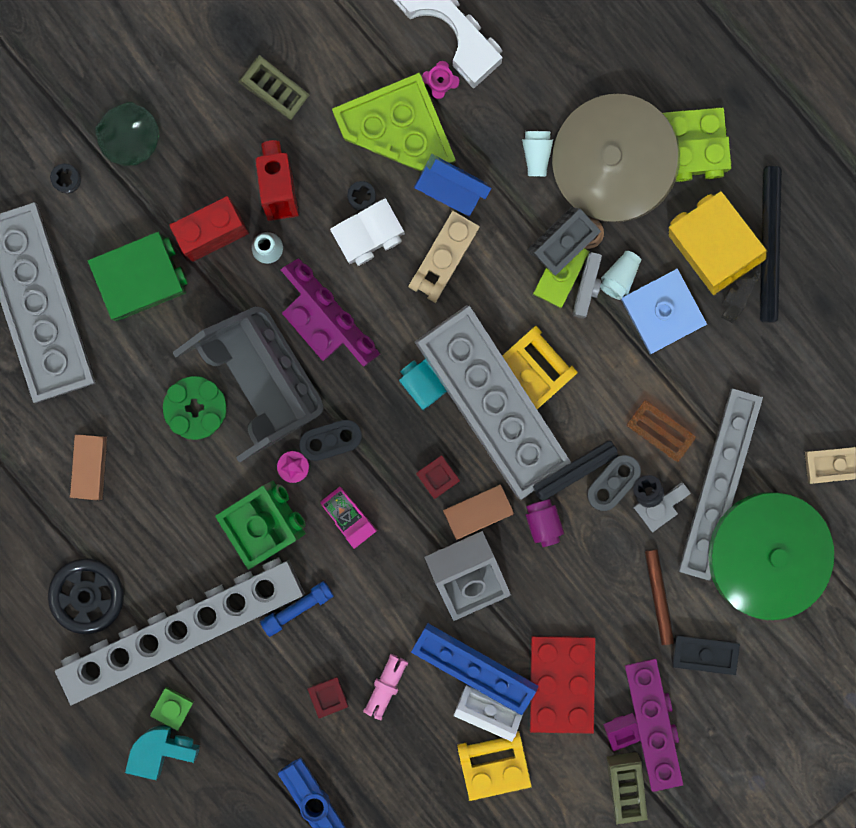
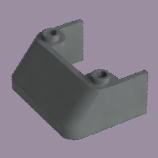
[173,307,323,463]

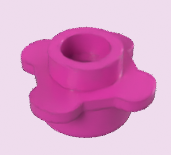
[422,61,459,99]

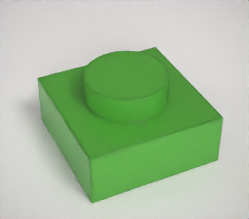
[150,687,194,731]

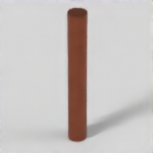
[645,549,674,645]

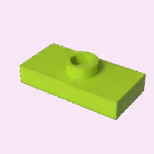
[533,249,590,308]

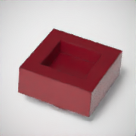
[416,455,460,499]
[307,676,349,718]

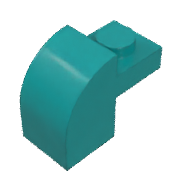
[125,725,200,780]

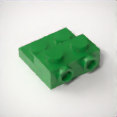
[215,480,306,570]

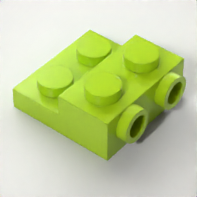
[663,108,731,182]

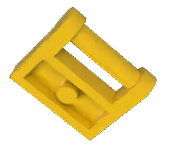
[502,326,578,409]
[457,731,531,801]

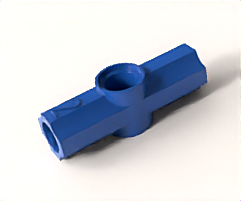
[277,757,346,828]

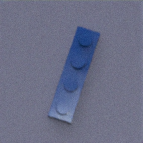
[411,623,538,715]

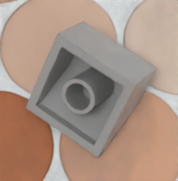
[424,531,511,621]

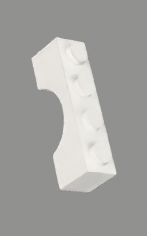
[393,0,503,89]

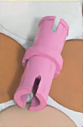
[363,654,409,720]

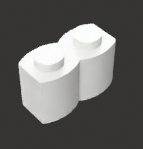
[330,198,405,266]

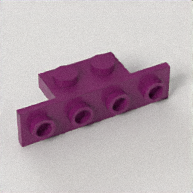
[281,258,380,367]
[624,658,683,792]

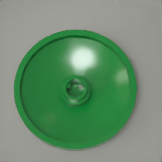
[708,492,834,620]

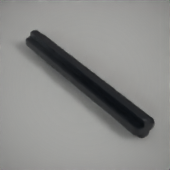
[760,166,782,323]

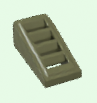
[238,55,309,120]
[607,752,648,825]

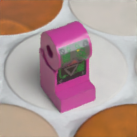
[320,486,378,549]

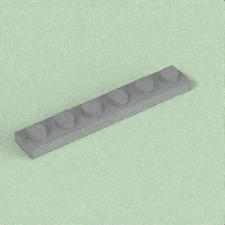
[678,389,763,581]

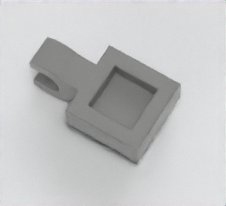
[633,482,691,533]

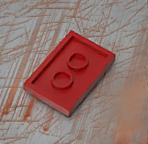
[530,636,595,734]

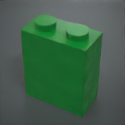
[87,232,188,322]

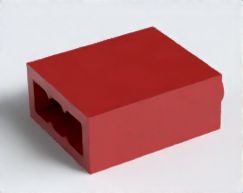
[169,196,249,262]

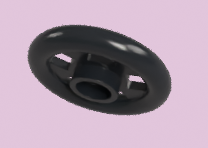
[48,558,124,634]

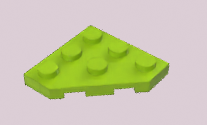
[332,73,456,172]

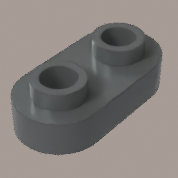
[587,455,641,511]

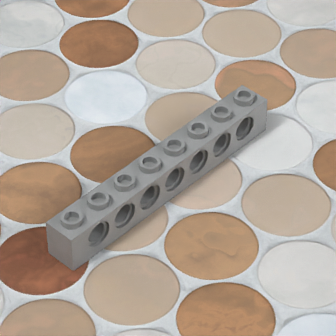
[55,557,305,705]

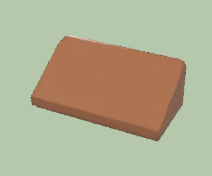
[70,435,107,500]
[443,484,514,540]

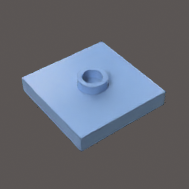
[621,268,707,354]

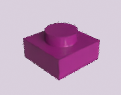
[603,713,640,752]

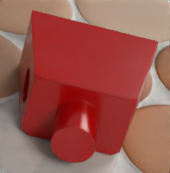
[255,140,299,221]

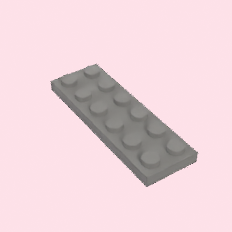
[0,202,96,403]
[415,305,571,500]

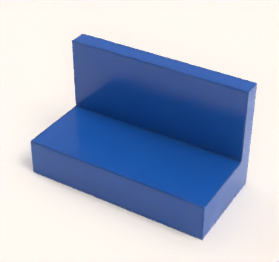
[414,154,492,217]

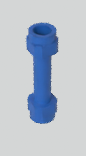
[260,581,334,637]

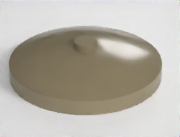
[552,94,680,223]

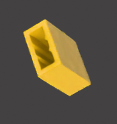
[669,191,767,295]

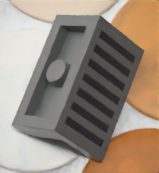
[526,207,601,276]

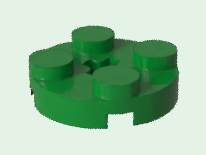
[163,376,227,440]

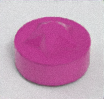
[277,451,309,483]

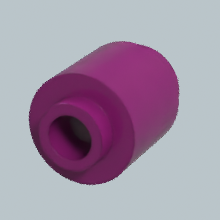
[525,498,565,547]

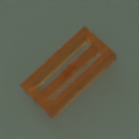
[626,400,696,463]

